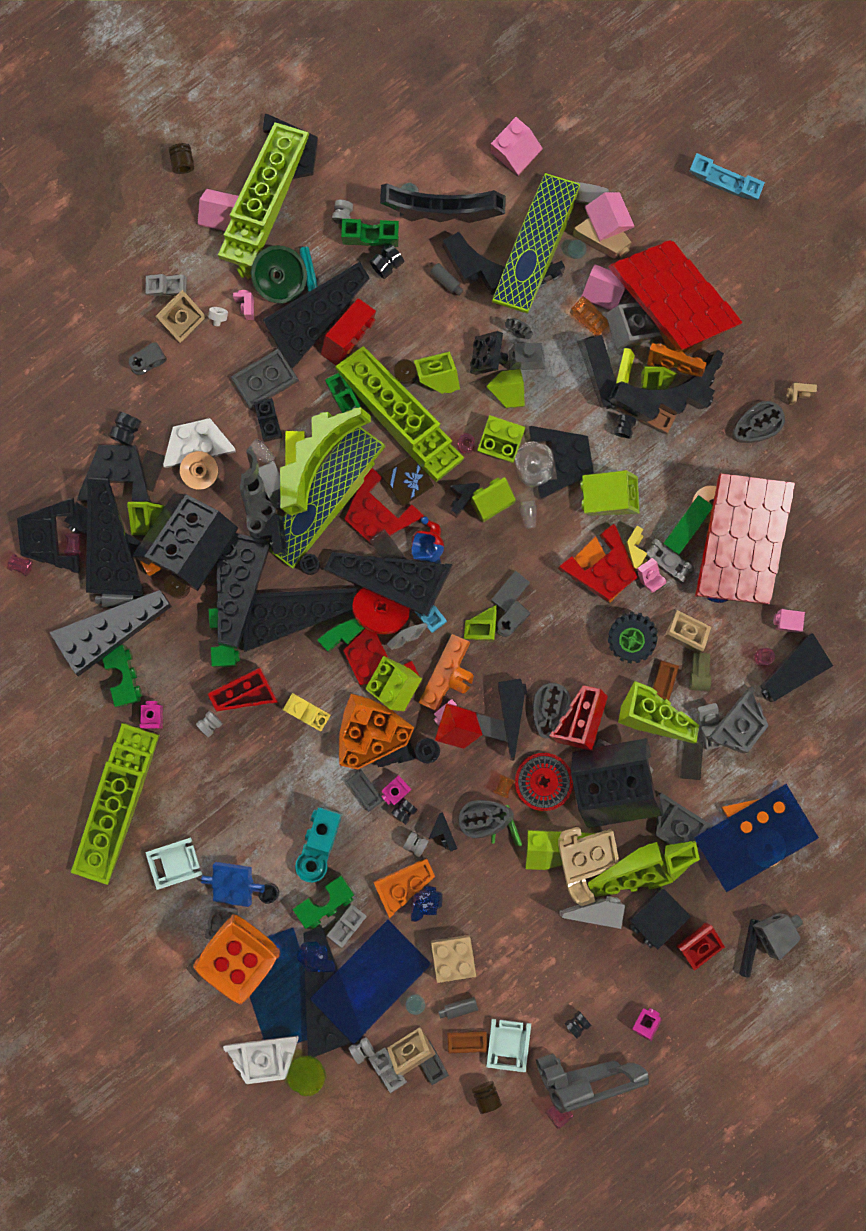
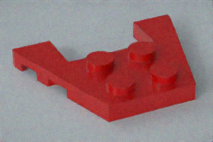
[344,468,424,546]
[558,524,638,602]
[343,629,419,685]

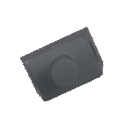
[509,343,545,370]
[753,913,803,960]

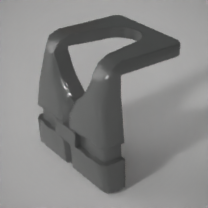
[205,905,238,939]

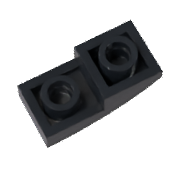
[254,398,282,442]

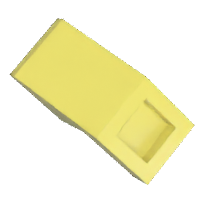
[625,526,647,572]
[283,693,331,731]

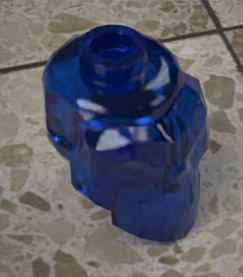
[411,886,443,922]
[297,941,335,972]

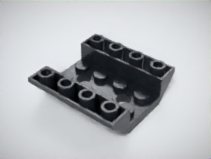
[132,494,238,591]
[571,738,663,828]

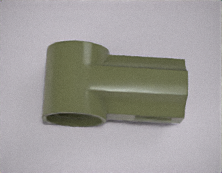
[689,653,711,691]

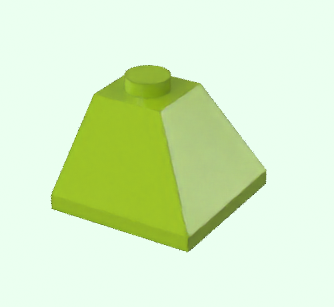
[413,352,460,394]

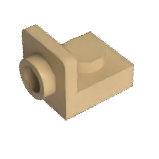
[786,383,817,405]

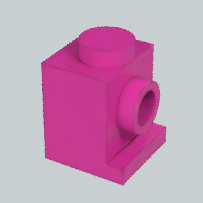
[140,701,163,729]
[381,775,412,805]
[632,1008,662,1041]

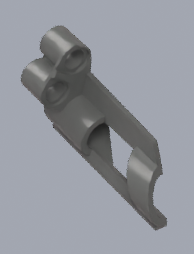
[240,446,276,539]
[536,1053,649,1113]

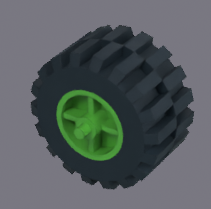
[608,612,658,664]

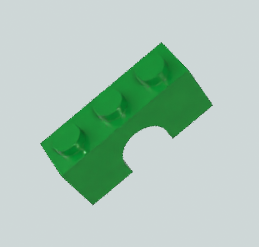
[341,219,399,247]
[209,608,240,668]
[103,645,142,708]
[292,875,355,929]

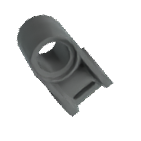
[129,342,167,375]
[496,600,531,637]

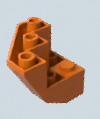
[339,694,414,770]

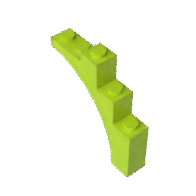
[280,407,371,516]

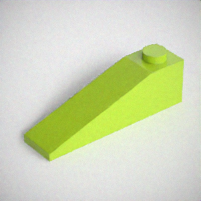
[618,681,699,744]
[525,830,596,870]
[588,842,674,897]

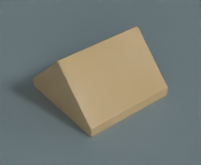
[155,290,206,343]
[664,610,711,653]
[387,1027,436,1075]

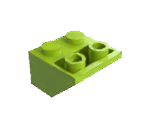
[477,415,525,463]
[471,477,516,522]
[366,656,422,711]

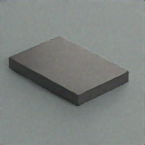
[231,348,299,410]

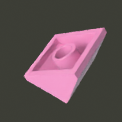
[198,189,239,231]
[585,192,634,241]
[581,265,625,311]

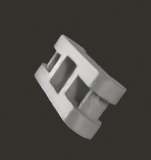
[645,539,695,583]

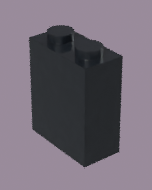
[628,887,691,950]

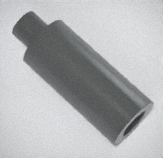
[430,263,464,296]
[95,594,135,608]
[438,997,478,1020]

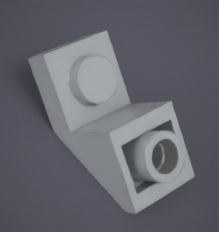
[259,461,280,509]
[697,703,722,750]

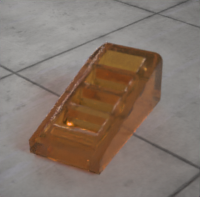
[570,296,609,335]

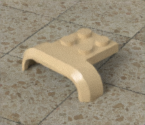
[558,827,619,906]

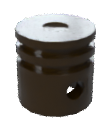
[169,143,194,174]
[394,359,417,387]
[164,574,190,599]
[472,1081,502,1114]

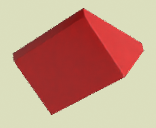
[435,703,483,749]
[676,922,725,971]

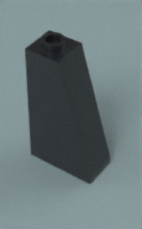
[577,335,616,409]
[761,633,833,702]

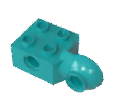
[295,807,343,883]

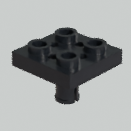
[470,331,508,375]

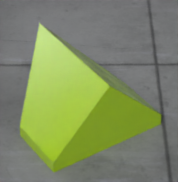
[641,367,678,390]
[486,369,525,408]
[127,502,165,535]
[464,605,497,642]
[664,841,700,881]

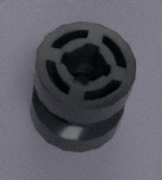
[613,414,637,439]
[300,554,320,575]
[391,798,418,825]
[258,883,280,904]
[564,1010,592,1039]

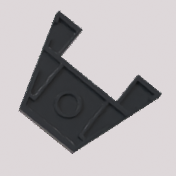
[263,114,318,179]
[529,426,594,500]
[77,445,151,503]
[17,498,80,573]

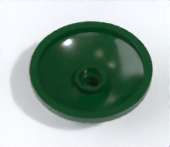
[251,245,307,303]

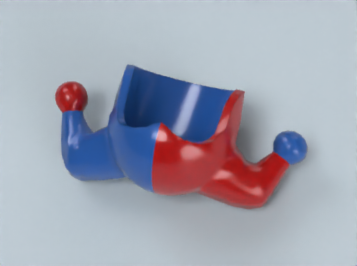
[411,517,444,564]

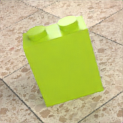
[581,470,640,516]

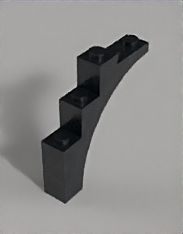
[380,183,506,223]
[443,232,565,295]
[607,350,724,422]

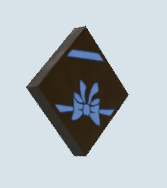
[381,456,434,507]

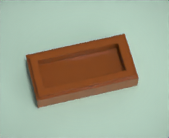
[652,660,679,701]
[447,1031,487,1053]

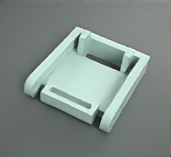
[146,838,202,890]
[486,1019,531,1072]

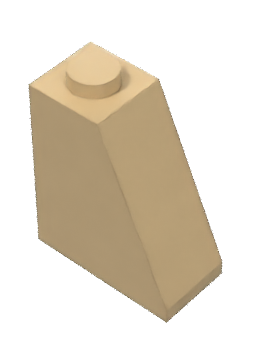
[573,218,631,259]

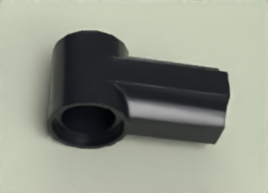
[376,741,415,767]

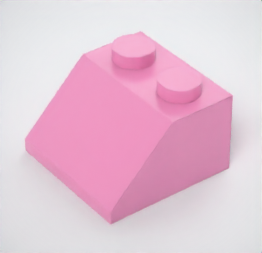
[490,117,543,176]

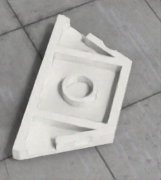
[163,418,236,468]
[223,1035,299,1084]

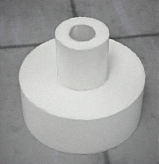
[208,307,228,326]

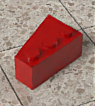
[321,298,376,366]
[208,666,278,712]
[549,685,608,751]

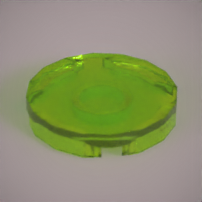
[287,1056,326,1096]

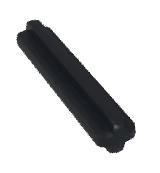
[739,919,760,977]

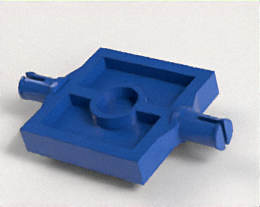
[201,862,265,907]

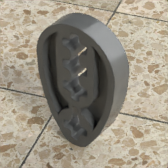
[732,401,785,443]
[533,683,571,738]
[459,800,514,838]

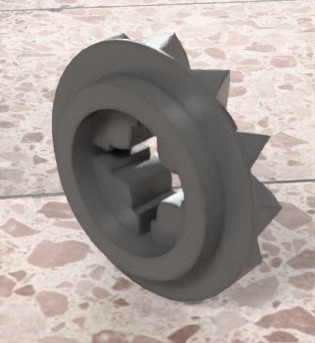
[505,318,533,339]

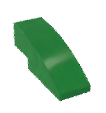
[325,373,360,413]
[663,495,713,554]
[318,619,365,652]

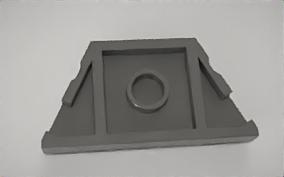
[708,687,768,754]
[655,793,725,850]

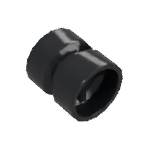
[369,243,404,279]
[108,411,142,445]
[415,738,440,764]

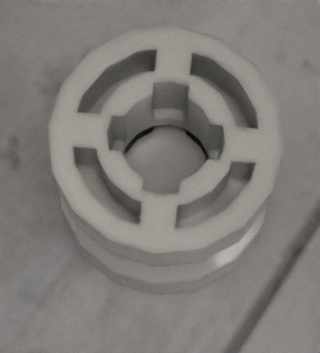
[332,200,353,225]
[196,710,223,737]
[403,831,429,858]
[349,1037,376,1064]

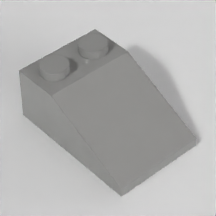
[606,302,662,349]
[559,896,625,929]

